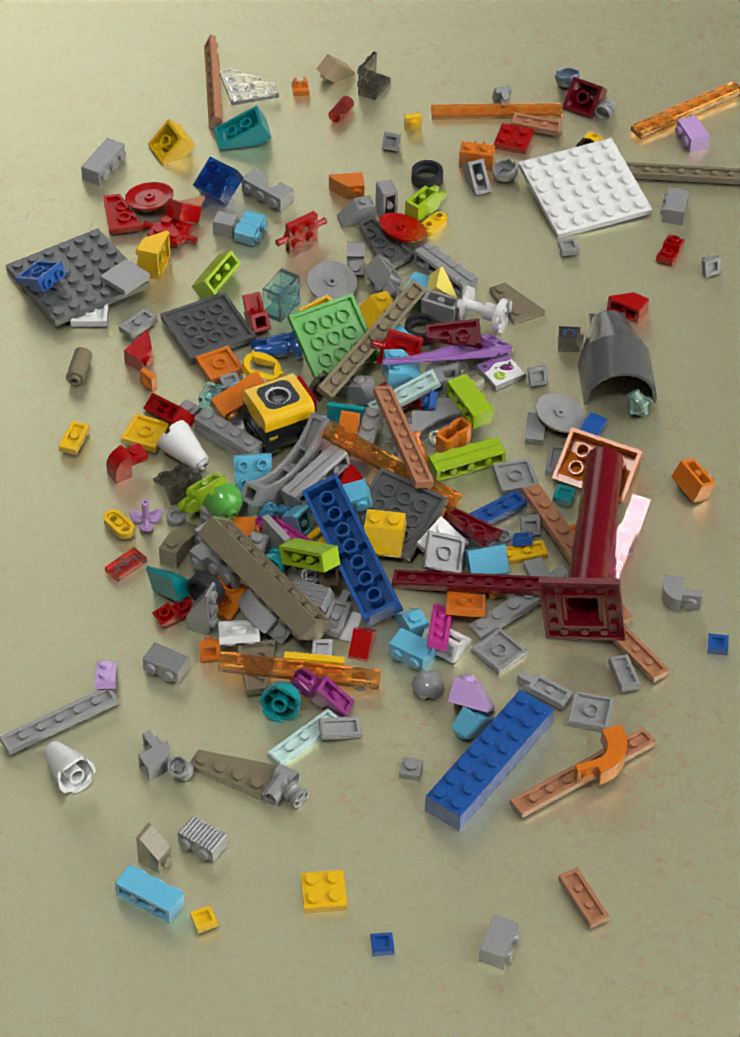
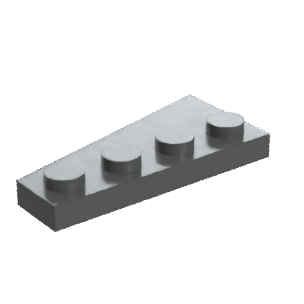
[359,216,414,268]

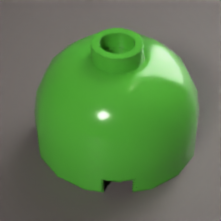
[203,483,243,519]

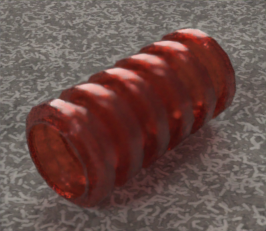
[328,95,354,123]

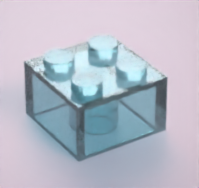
[262,268,301,323]

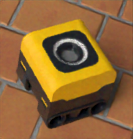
[242,373,315,454]

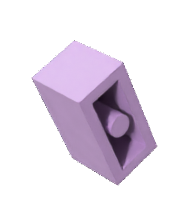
[675,116,710,152]

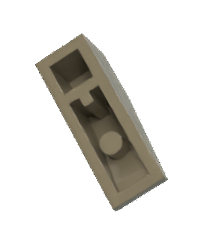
[159,522,198,569]

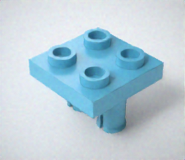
[233,453,272,491]

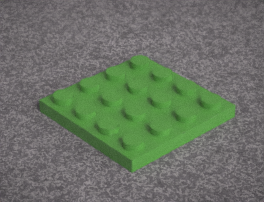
[287,293,379,383]

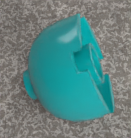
[259,681,302,723]

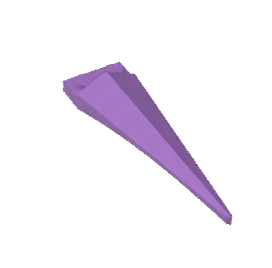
[382,334,512,365]

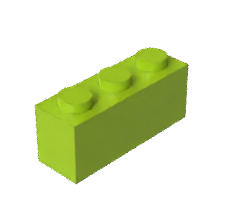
[191,250,241,300]
[446,374,494,429]
[279,538,340,572]

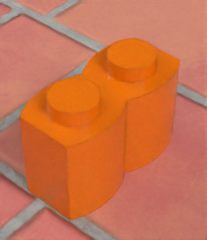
[435,417,472,453]

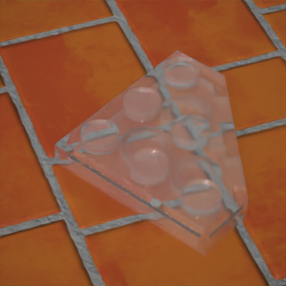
[220,68,279,106]

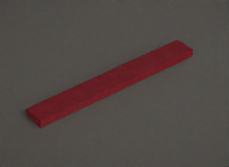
[392,569,547,596]

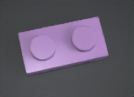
[95,660,117,689]

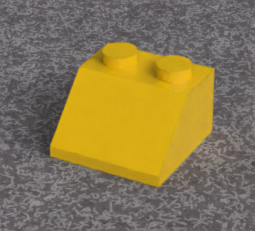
[148,119,195,164]
[135,231,171,280]
[359,291,400,329]
[364,509,407,558]

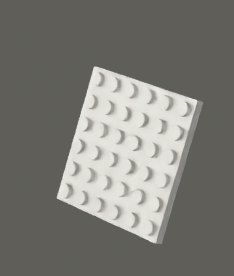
[518,138,652,239]

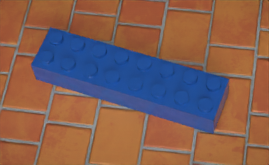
[302,474,404,628]
[425,690,554,831]

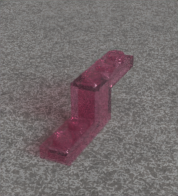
[607,494,651,579]

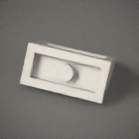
[422,627,472,663]

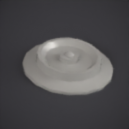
[307,261,357,300]
[535,393,586,433]

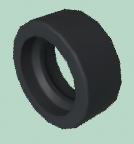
[411,160,443,189]
[404,313,438,346]
[186,570,225,605]

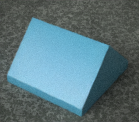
[464,543,510,575]

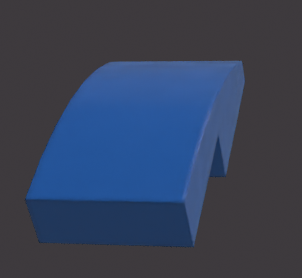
[580,412,608,436]

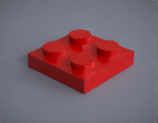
[494,123,534,155]

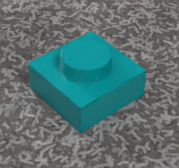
[552,484,576,507]

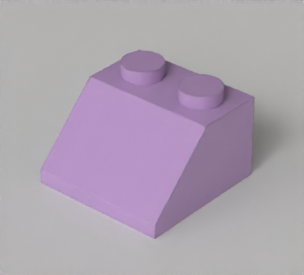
[448,674,495,712]

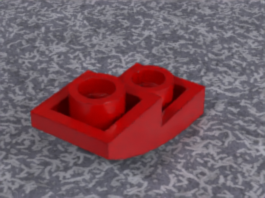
[656,235,685,266]
[152,596,193,627]

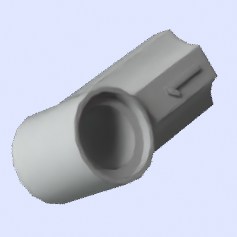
[262,764,300,805]

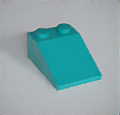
[214,105,272,150]

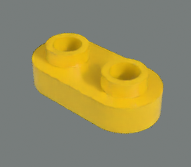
[422,212,447,237]
[103,509,135,539]

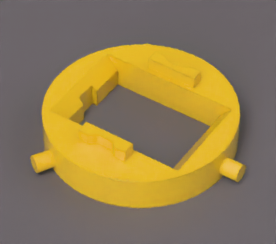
[242,350,285,382]

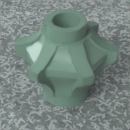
[626,389,653,418]

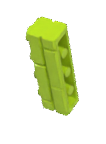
[428,437,506,482]

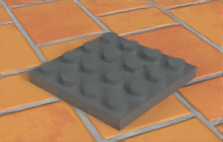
[160,292,256,363]
[356,467,448,562]

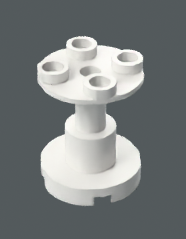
[456,286,512,333]

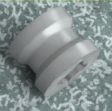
[283,781,309,808]

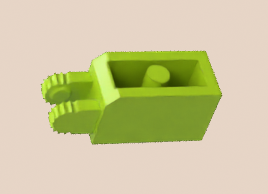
[405,185,447,222]
[178,472,227,514]

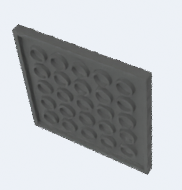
[6,228,150,326]

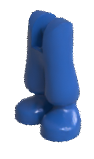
[251,331,303,359]

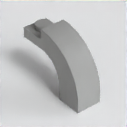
[238,587,292,644]

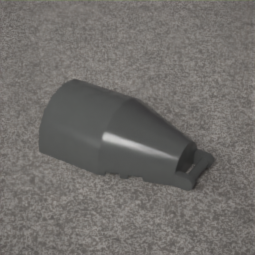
[578,310,657,405]

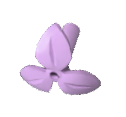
[129,499,163,532]

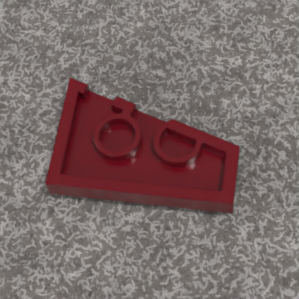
[426,318,482,348]
[443,506,503,548]

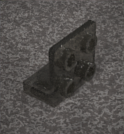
[357,51,391,100]
[153,464,202,506]

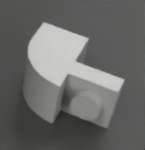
[346,242,364,276]
[425,362,459,395]
[661,575,702,613]
[138,730,171,781]

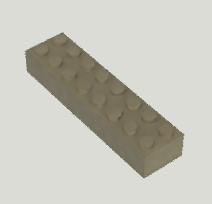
[197,516,333,641]

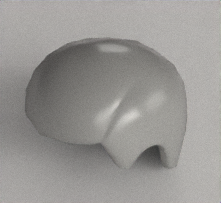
[492,158,518,183]
[412,670,445,700]

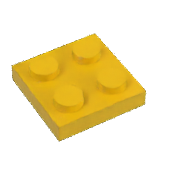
[121,413,170,453]
[301,870,348,914]

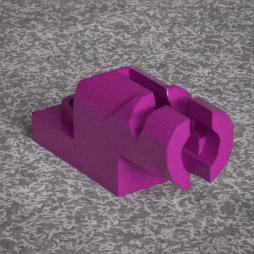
[289,667,355,717]

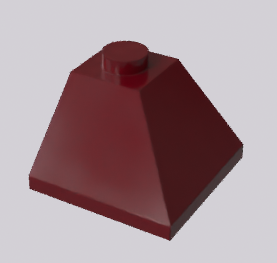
[562,77,608,118]

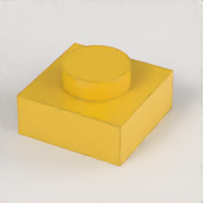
[404,112,422,131]
[190,905,218,934]

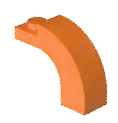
[573,725,627,785]

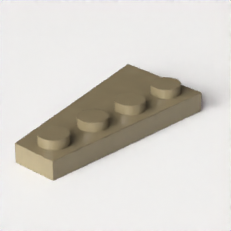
[189,750,278,801]

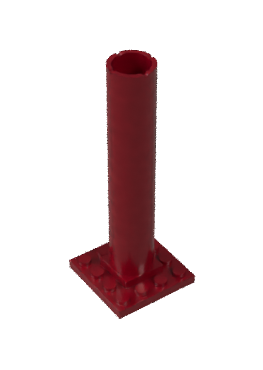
[538,446,626,641]

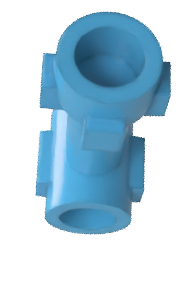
[259,502,292,518]

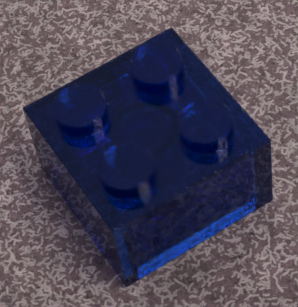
[193,157,244,206]

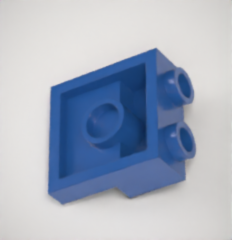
[14,260,66,293]

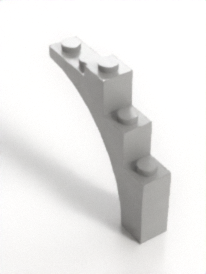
[386,398,463,477]
[242,412,330,507]
[189,489,248,590]

